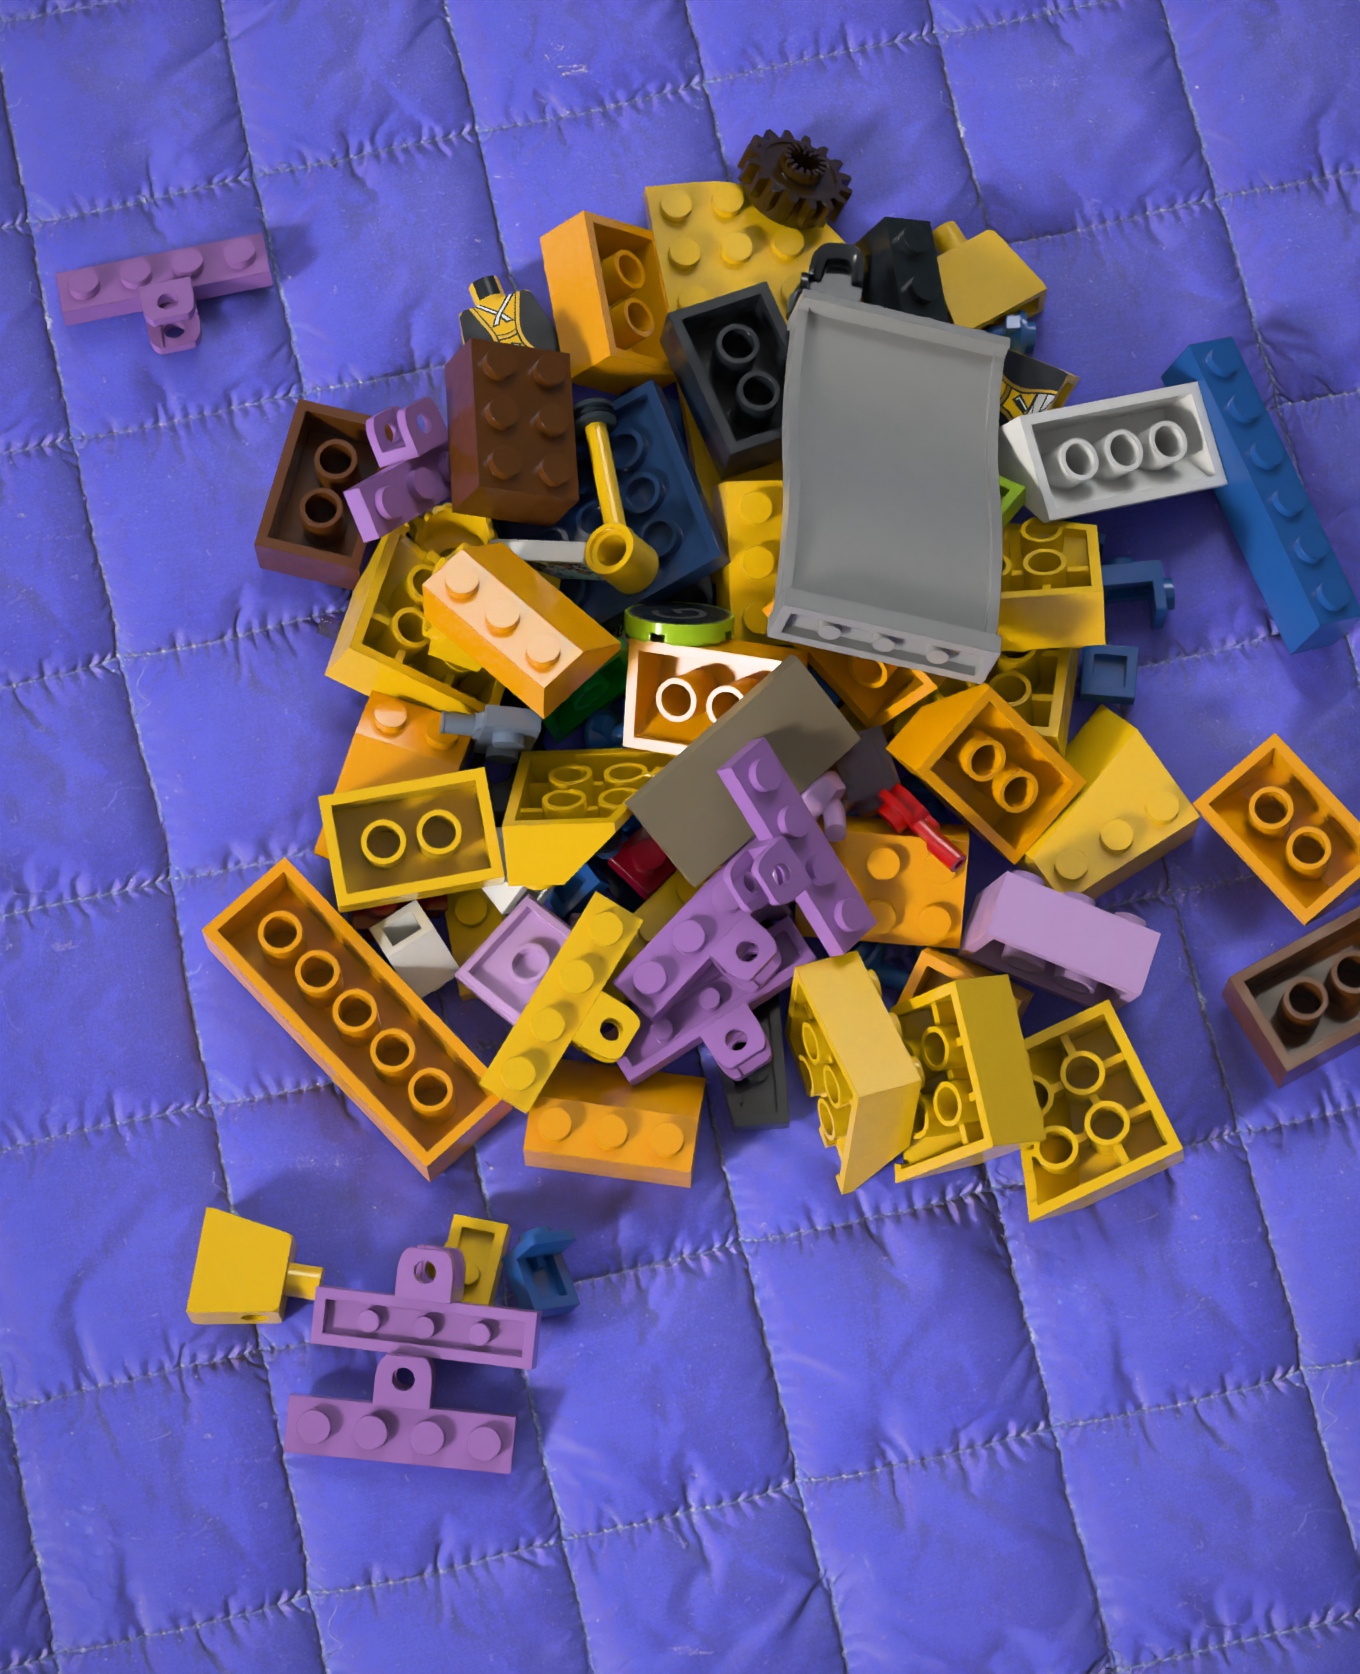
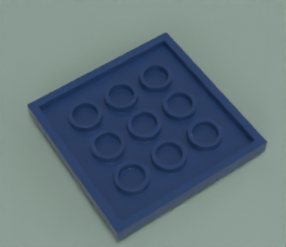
[491,379,731,632]

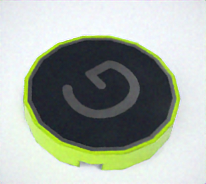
[624,602,735,646]

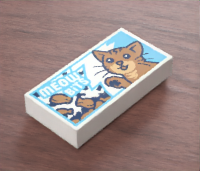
[490,539,604,580]

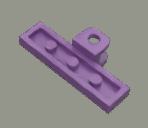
[55,233,273,355]
[343,397,451,543]
[717,737,877,957]
[612,835,783,1024]
[602,916,818,1087]
[310,1244,542,1370]
[284,1353,517,1474]

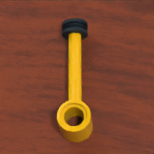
[573,397,659,594]

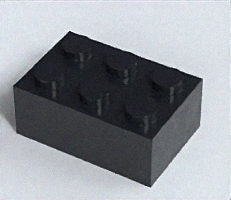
[660,281,790,481]

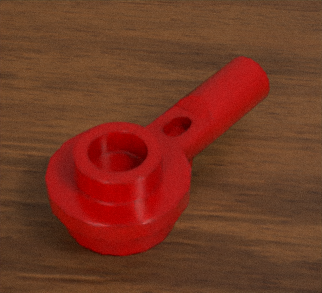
[877,783,967,872]

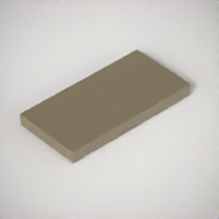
[624,654,861,888]

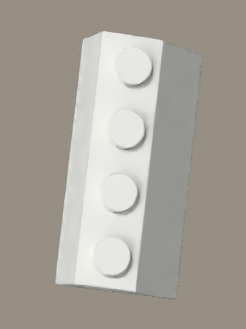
[998,381,1228,523]

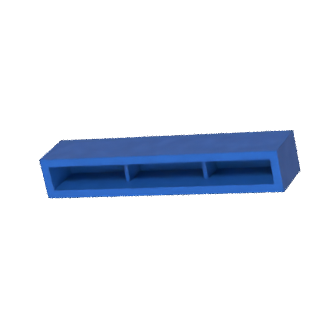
[1161,336,1360,655]

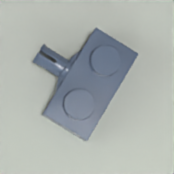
[440,704,542,764]

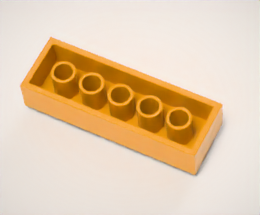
[202,857,513,1183]

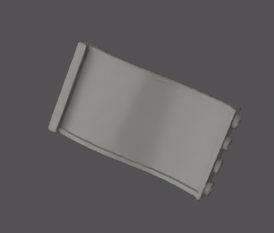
[767,289,1010,685]

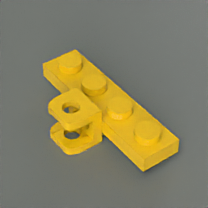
[478,891,644,1114]

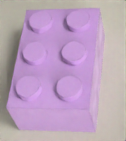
[956,870,1161,1011]

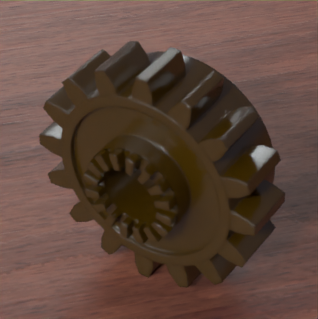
[737,129,853,229]

